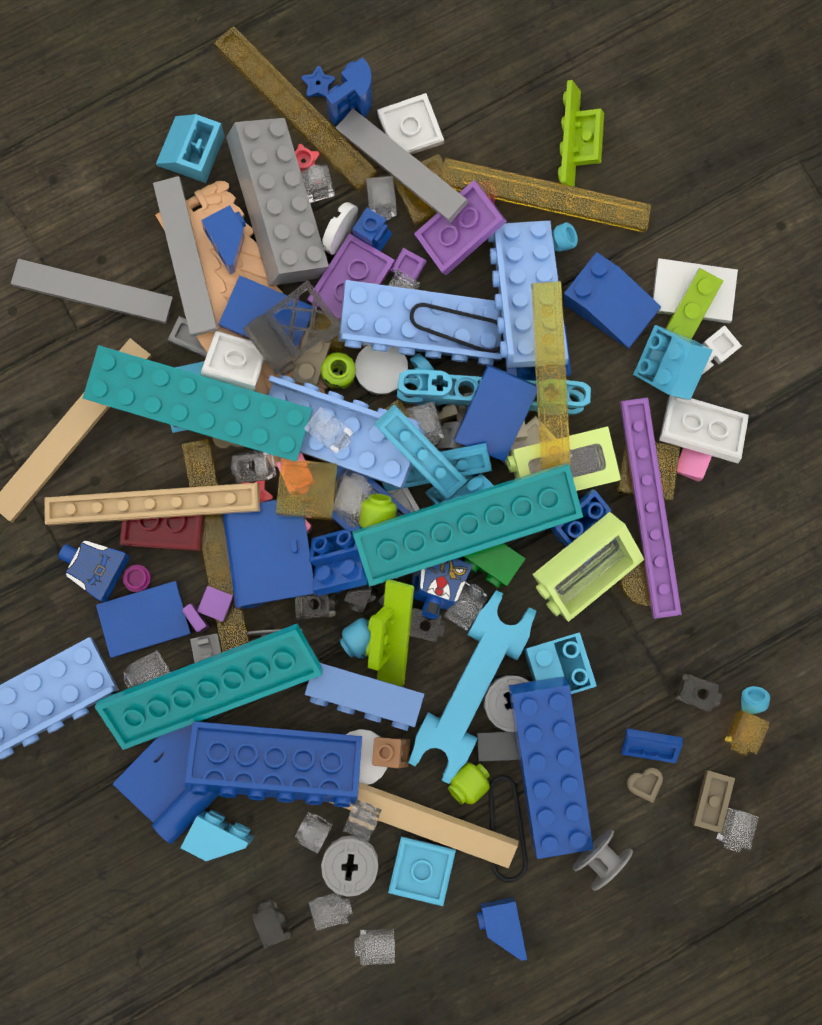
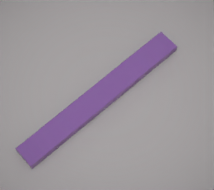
[620,398,682,619]

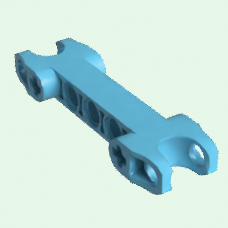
[397,370,591,415]
[408,590,536,784]

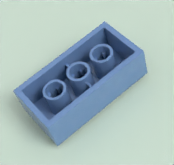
[305,663,424,731]

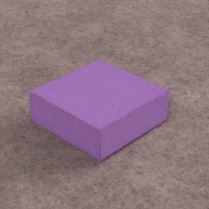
[390,248,427,286]
[197,586,234,622]
[182,604,210,633]

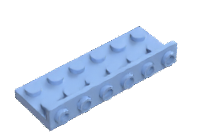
[488,221,569,368]
[338,280,502,366]
[268,374,425,489]
[0,637,119,760]

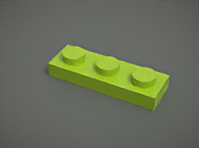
[665,268,724,339]

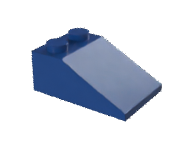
[564,252,661,349]

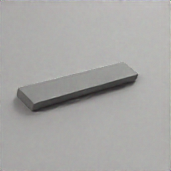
[336,109,468,223]
[153,176,218,337]
[11,259,174,324]

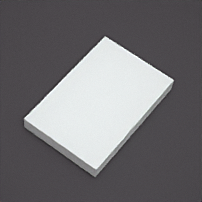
[652,258,738,323]
[659,395,749,463]

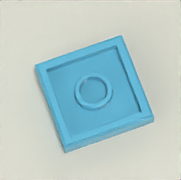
[388,836,456,906]

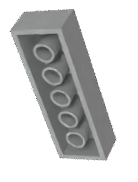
[226,118,329,286]

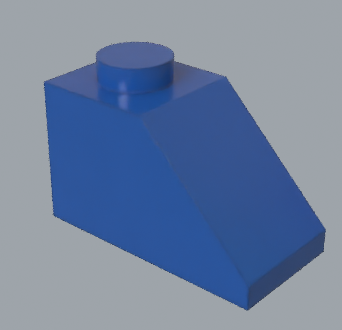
[201,205,246,275]
[477,897,527,961]

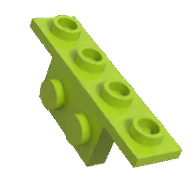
[558,80,604,192]
[366,579,414,687]

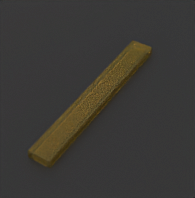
[214,26,377,191]
[441,158,652,233]
[531,281,571,471]
[181,439,250,652]

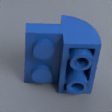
[326,57,373,126]
[551,489,612,565]
[309,526,367,596]

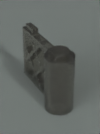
[243,280,342,376]

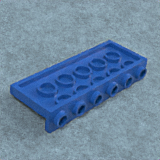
[185,721,362,807]

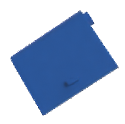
[222,496,315,609]
[113,724,219,844]

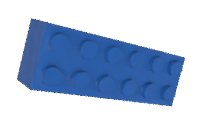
[508,676,593,859]

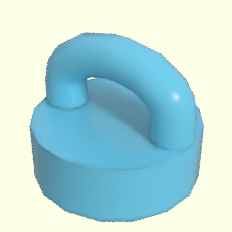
[552,222,578,252]
[408,353,434,378]
[741,686,770,714]

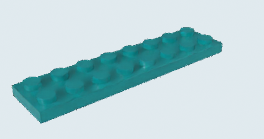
[83,345,313,462]
[352,462,583,587]
[95,624,323,750]

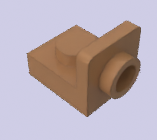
[372,737,410,768]

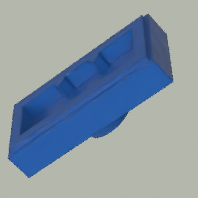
[621,729,683,763]

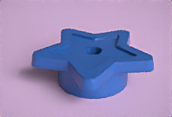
[301,66,336,98]

